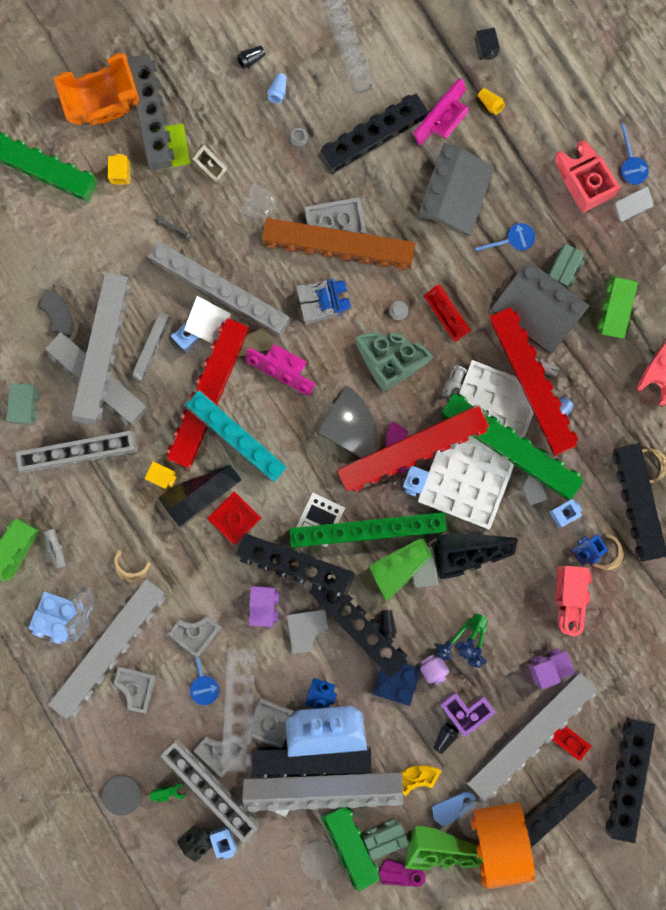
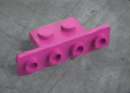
[413,78,469,145]
[244,344,315,396]

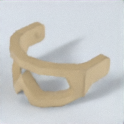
[642,448,666,483]
[592,533,624,571]
[114,550,151,583]

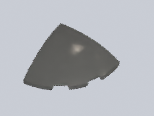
[318,385,375,458]

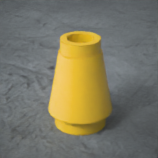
[478,88,505,115]

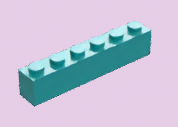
[184,390,287,482]

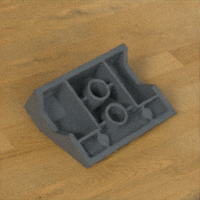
[418,143,494,236]
[491,260,589,354]

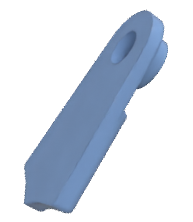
[432,791,476,827]

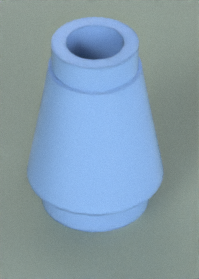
[267,73,287,103]

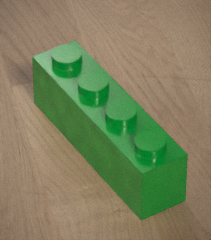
[320,807,380,891]

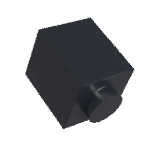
[474,27,500,60]

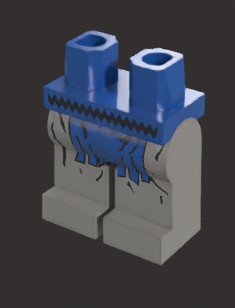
[296,279,351,325]

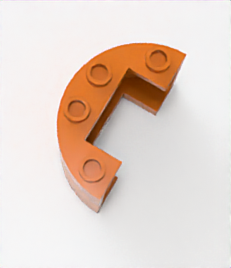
[54,53,139,125]
[471,802,535,889]

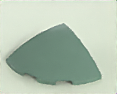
[355,332,433,392]

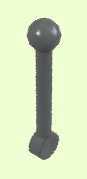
[157,216,191,240]

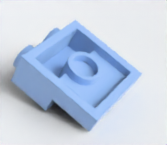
[28,591,82,644]

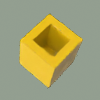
[108,154,130,184]
[144,462,177,490]

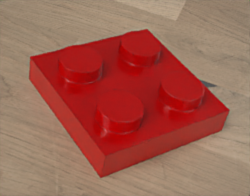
[207,491,262,546]

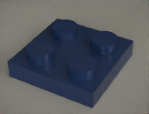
[372,656,420,706]

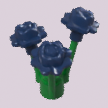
[434,613,488,668]

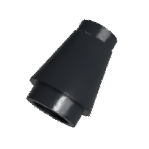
[237,45,266,69]
[378,610,397,639]
[433,723,459,754]

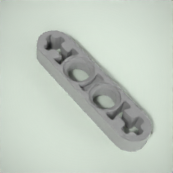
[132,312,171,383]

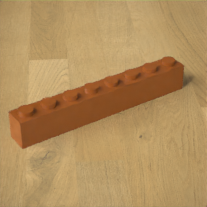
[262,218,415,271]

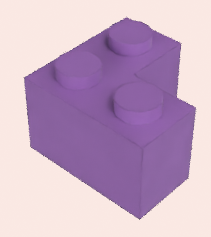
[249,586,280,627]
[527,648,575,689]
[438,691,496,737]

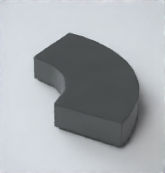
[40,289,73,336]

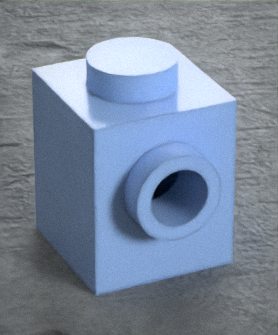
[402,466,429,497]

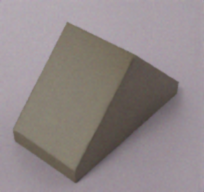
[191,144,227,183]

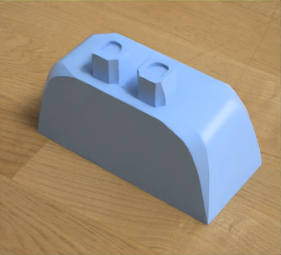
[286,706,367,757]

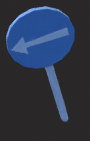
[621,124,649,185]
[475,223,535,251]
[190,657,219,705]

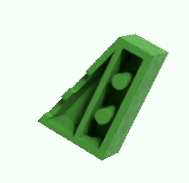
[597,275,638,338]
[0,518,40,581]
[369,539,432,601]

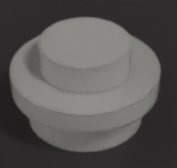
[290,128,308,147]
[389,301,408,320]

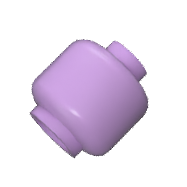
[420,654,449,685]

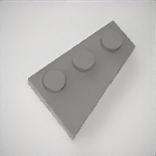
[304,197,366,234]

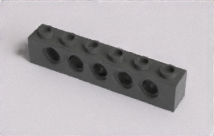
[127,54,175,171]

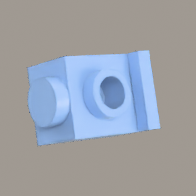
[171,322,201,353]
[549,499,582,528]
[209,826,237,859]

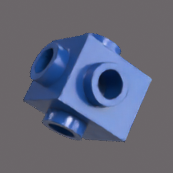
[572,534,608,566]
[305,678,337,709]

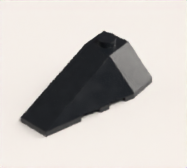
[159,465,242,528]
[435,533,518,579]

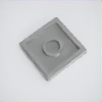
[245,697,294,749]

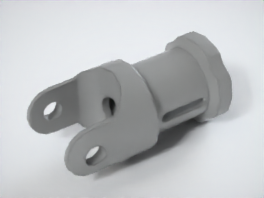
[442,364,468,400]

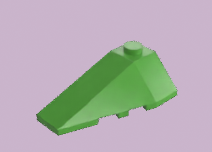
[405,826,483,870]

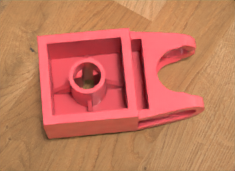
[555,140,620,213]
[636,338,666,407]
[555,566,592,636]

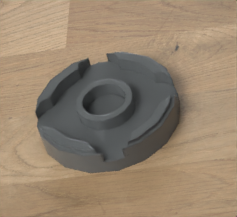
[102,775,142,816]

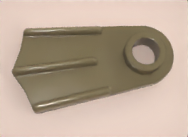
[238,327,272,357]

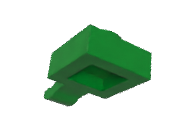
[149,782,186,803]

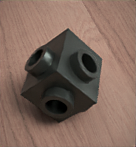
[177,825,213,862]

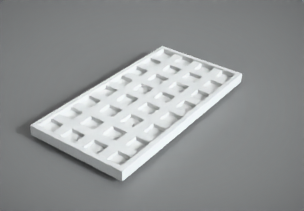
[417,360,534,530]

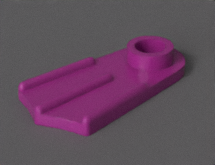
[379,858,426,887]

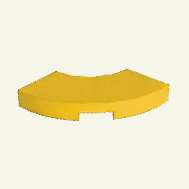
[400,765,442,796]

